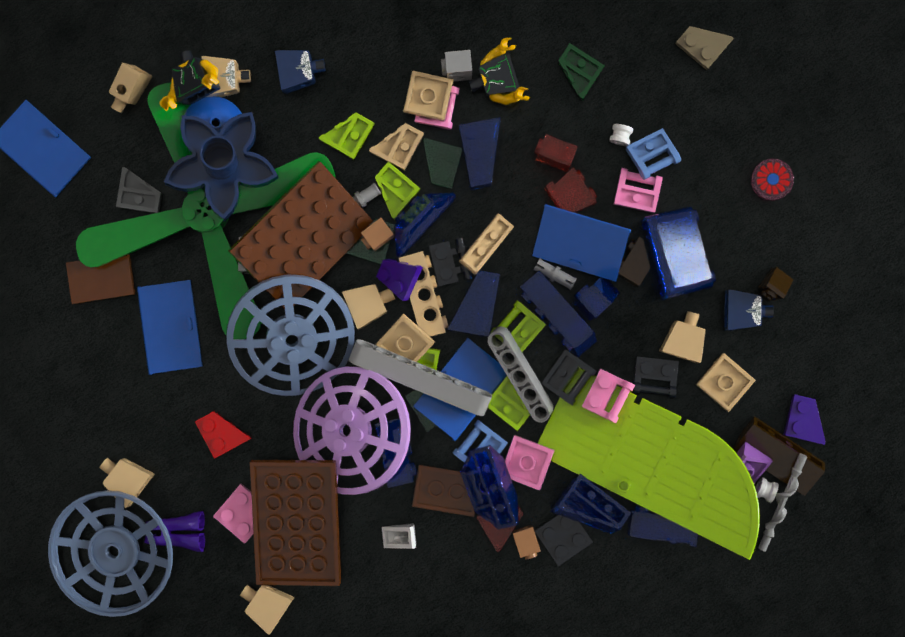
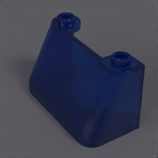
[641,207,716,301]

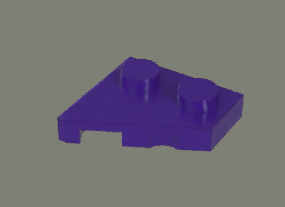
[376,259,423,301]
[784,394,826,445]

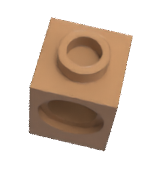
[361,218,395,251]
[512,525,541,559]

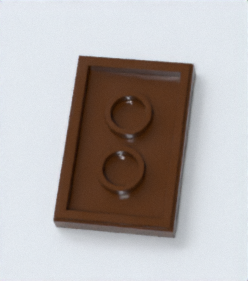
[66,254,135,304]
[412,465,481,517]

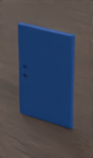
[0,100,91,197]
[532,204,631,282]
[137,280,203,375]
[413,338,507,441]

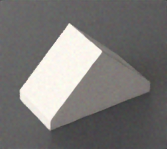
[382,523,416,549]

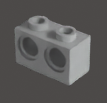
[441,50,472,82]

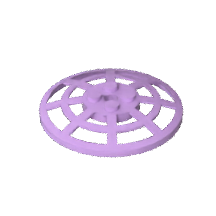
[293,367,410,495]

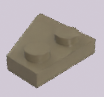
[675,26,734,70]

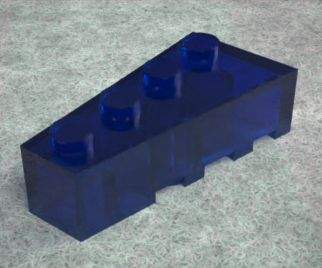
[520,271,597,357]

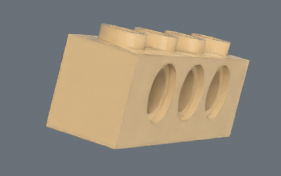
[399,251,449,337]

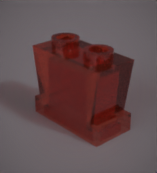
[534,134,578,172]
[544,167,597,213]

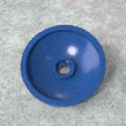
[184,96,242,133]

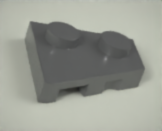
[116,167,162,213]

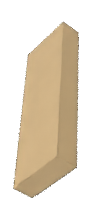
[459,213,514,275]

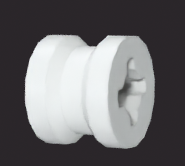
[609,124,633,146]
[755,477,779,503]

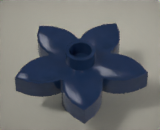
[164,112,278,222]

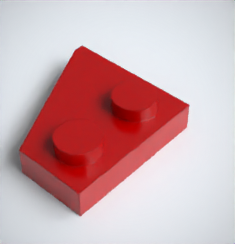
[195,411,251,459]

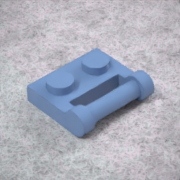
[626,128,681,180]
[452,420,508,476]

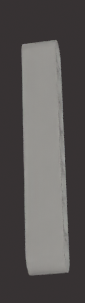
[349,339,492,416]

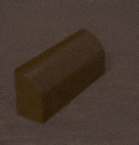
[734,416,825,496]

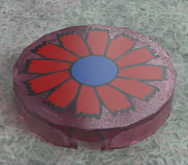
[751,159,794,201]

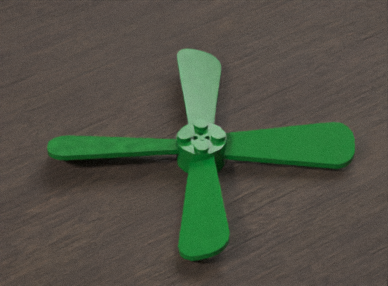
[76,83,336,339]

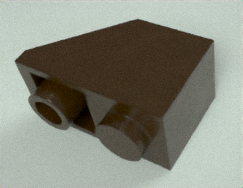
[618,237,650,287]
[757,267,794,301]

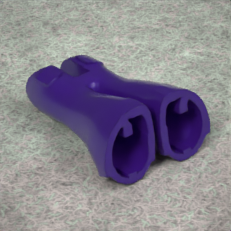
[145,511,205,552]

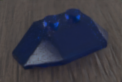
[395,193,456,258]
[460,445,518,530]

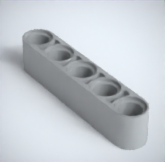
[488,326,554,423]

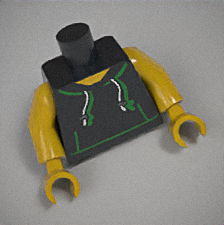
[468,38,530,105]
[159,51,221,111]

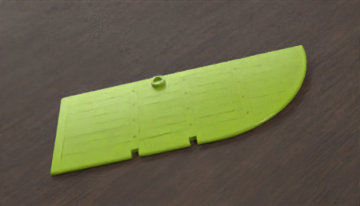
[537,368,760,560]

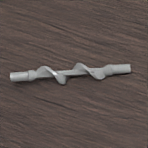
[758,453,807,551]

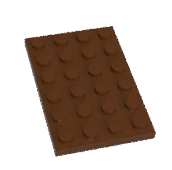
[228,161,374,310]
[250,460,341,586]

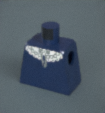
[275,50,326,94]
[724,290,774,331]

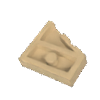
[369,123,424,171]

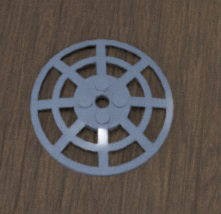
[227,275,355,396]
[48,490,173,617]

